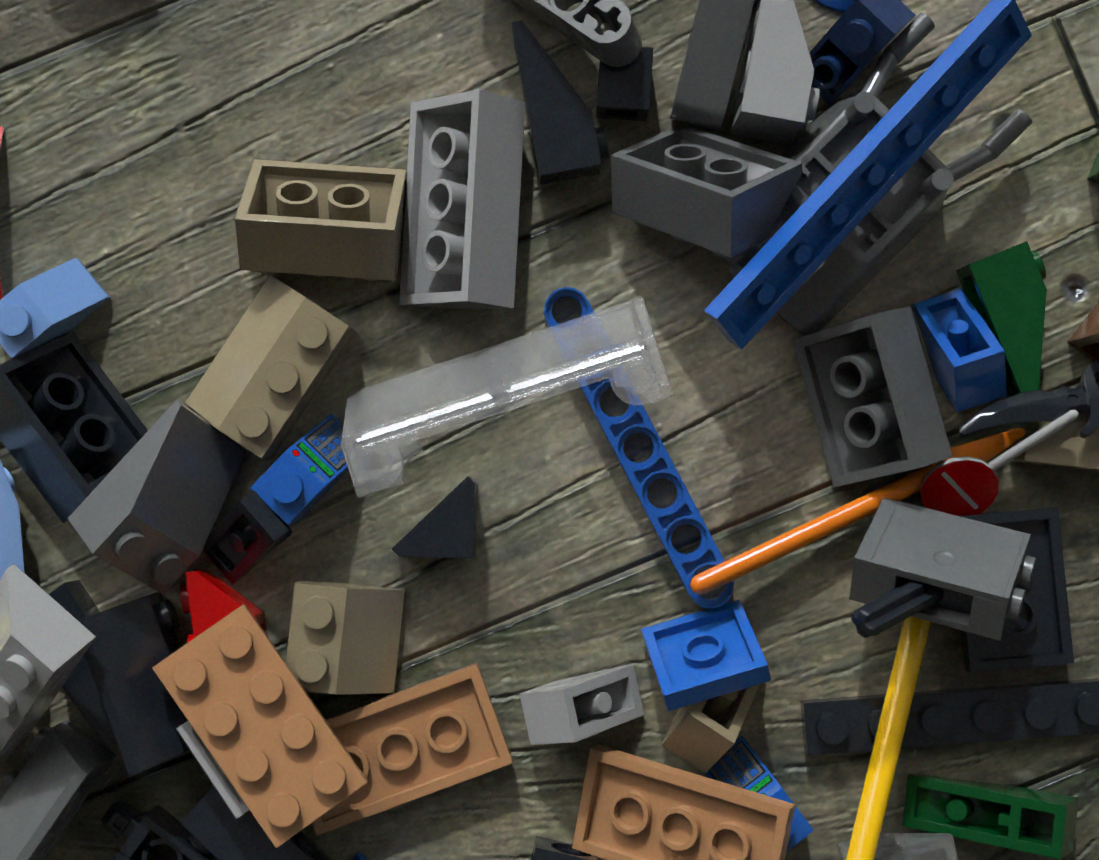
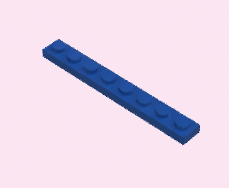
[704,0,1032,350]

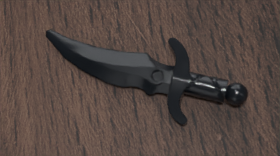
[959,362,1099,438]

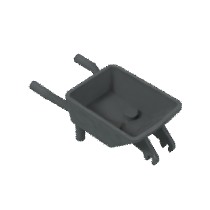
[721,13,1032,335]

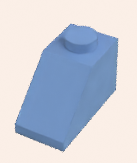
[0,258,111,358]

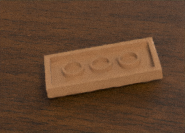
[152,604,367,848]
[312,663,513,836]
[572,744,796,860]

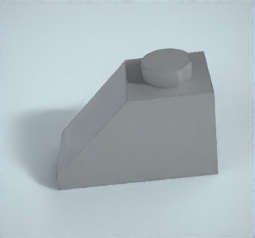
[519,664,644,745]

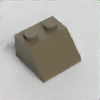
[286,579,406,695]

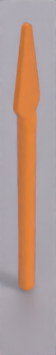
[690,427,1025,595]

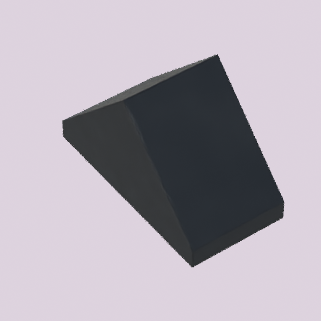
[392,476,477,558]

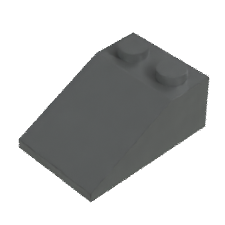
[67,400,247,595]

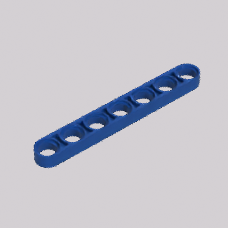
[544,287,734,609]

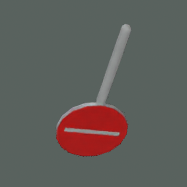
[920,410,1079,516]

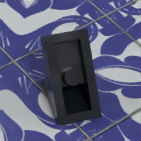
[203,490,292,585]

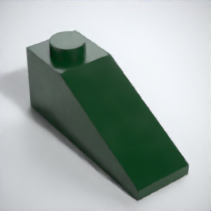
[956,241,1047,397]
[902,774,1079,859]

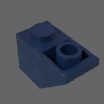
[809,0,916,106]

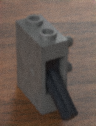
[849,497,1036,641]

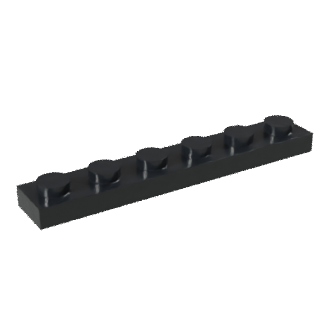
[800,678,1099,755]

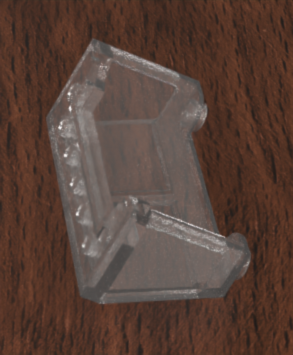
[341,297,675,497]

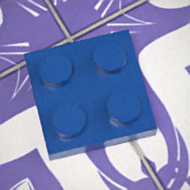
[641,600,771,711]

